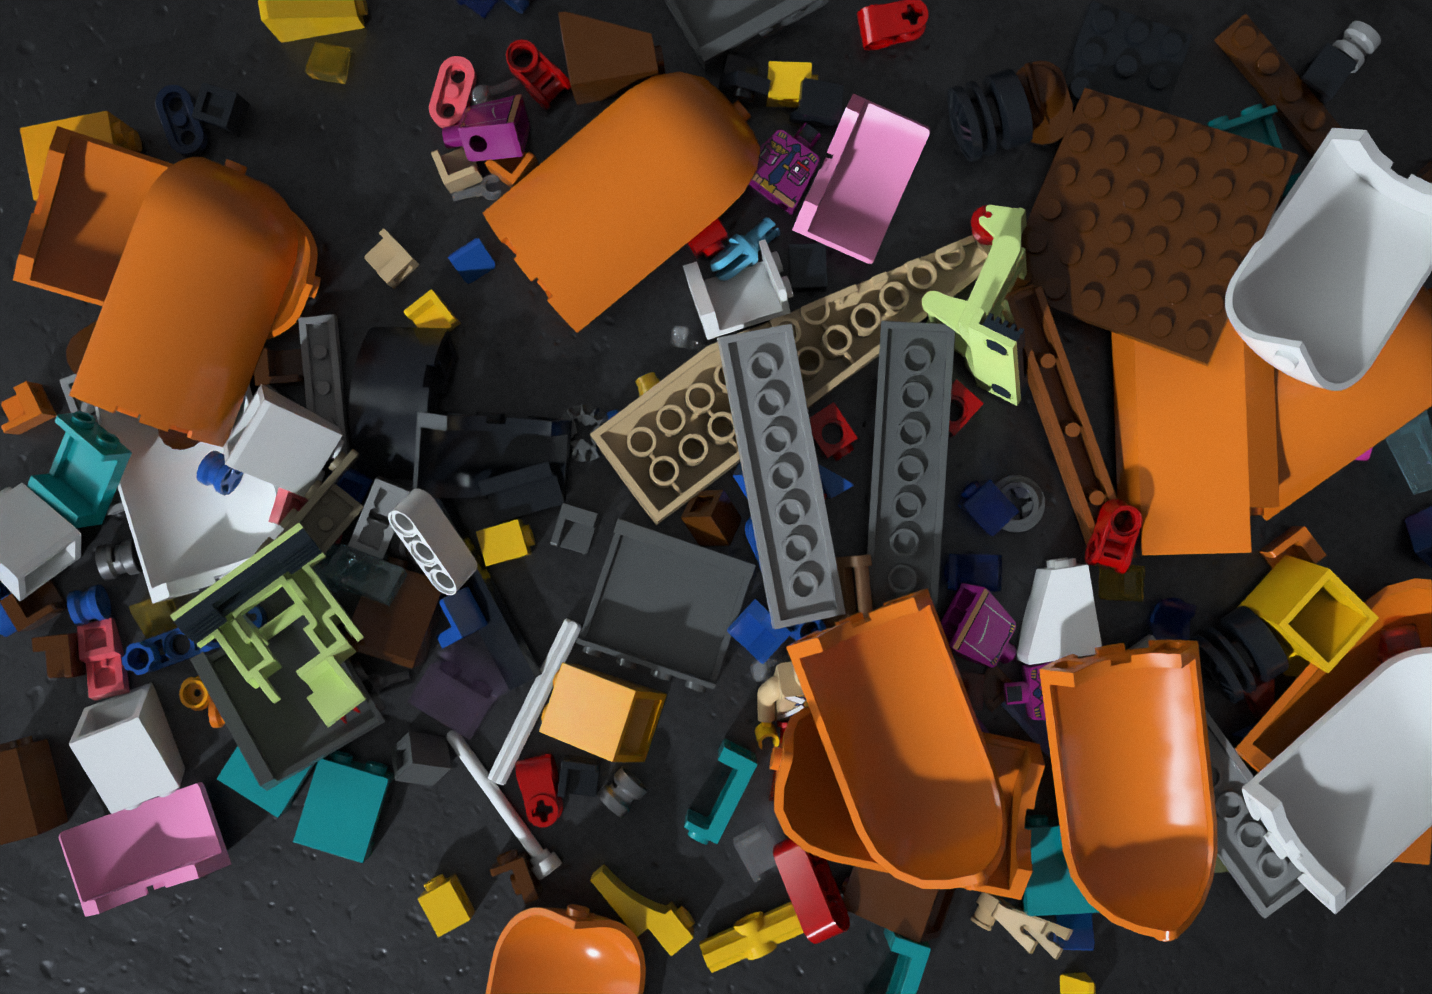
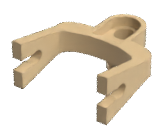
[970,892,1073,960]

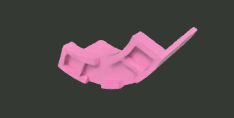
[792,94,931,264]
[58,782,231,917]

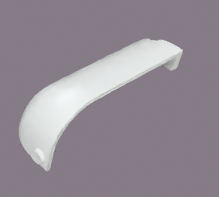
[1225,128,1432,391]
[94,385,284,603]
[1242,647,1432,915]

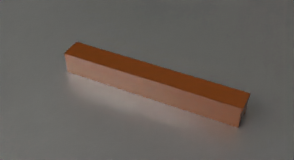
[1001,284,1137,570]

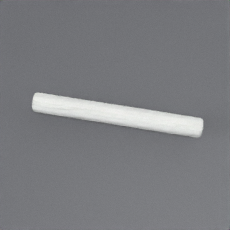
[488,618,582,785]

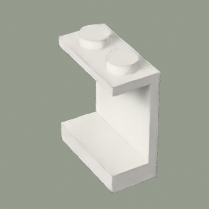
[683,239,793,340]

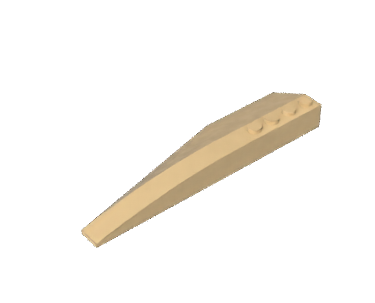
[590,235,991,526]

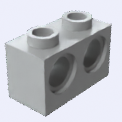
[348,475,412,560]

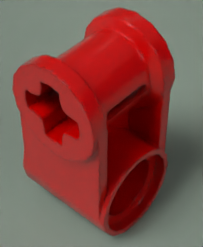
[857,0,928,50]
[506,39,571,111]
[1085,499,1143,574]
[515,753,563,828]

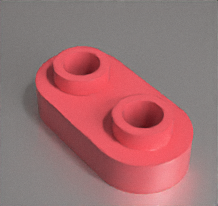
[429,56,477,128]

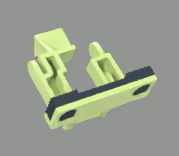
[922,205,1028,406]
[170,523,367,727]

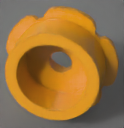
[179,675,210,711]

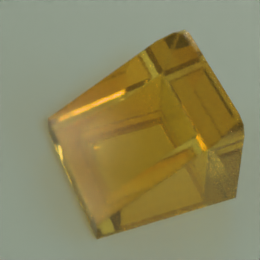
[305,42,352,84]
[1099,565,1145,602]
[129,598,178,639]

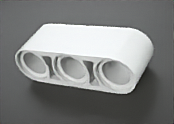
[388,489,477,595]

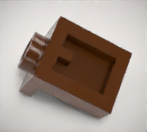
[489,849,543,904]

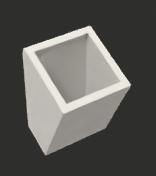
[223,384,344,497]
[0,483,81,601]
[1015,557,1102,665]
[69,682,185,814]

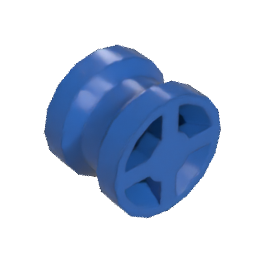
[196,450,243,496]
[67,584,111,626]

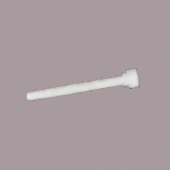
[446,730,562,881]

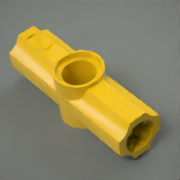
[699,902,804,973]

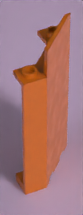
[1111,319,1279,555]

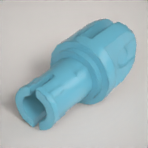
[710,217,780,281]

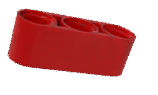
[773,838,850,944]

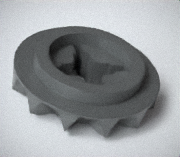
[559,404,608,462]
[987,475,1045,532]

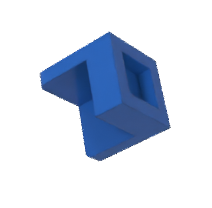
[436,586,488,649]
[727,599,792,664]

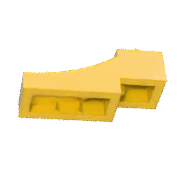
[590,864,695,956]

